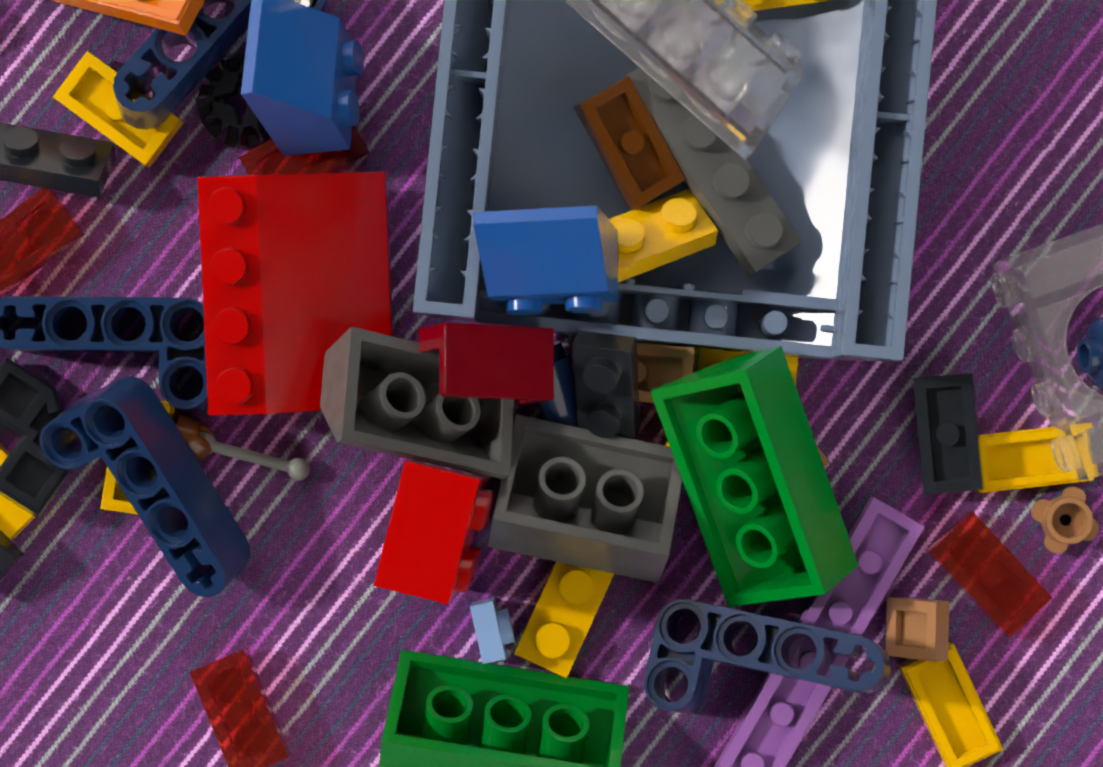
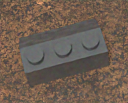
[320,327,514,480]
[488,415,682,583]

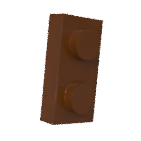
[573,76,686,210]

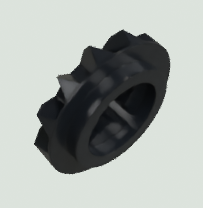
[196,54,271,148]

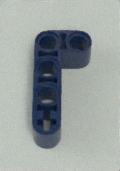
[113,0,327,130]
[0,296,208,411]
[40,376,251,598]
[644,599,891,713]

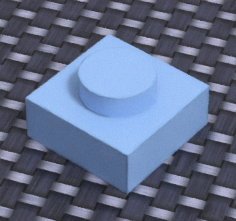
[470,597,515,664]

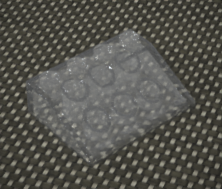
[564,0,804,160]

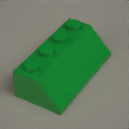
[650,346,859,607]
[379,649,629,767]

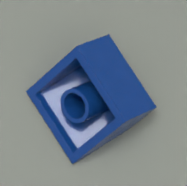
[241,0,364,156]
[473,205,619,315]

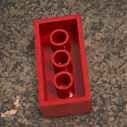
[373,460,495,605]

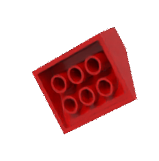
[197,172,393,415]

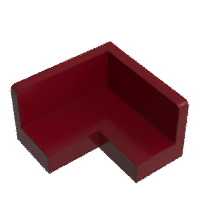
[419,322,554,406]

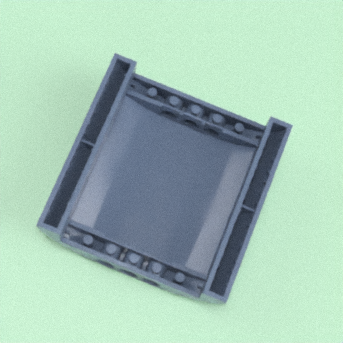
[413,0,937,361]

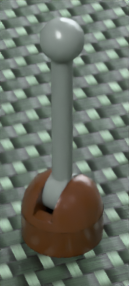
[176,414,310,481]

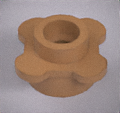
[1031,487,1099,553]

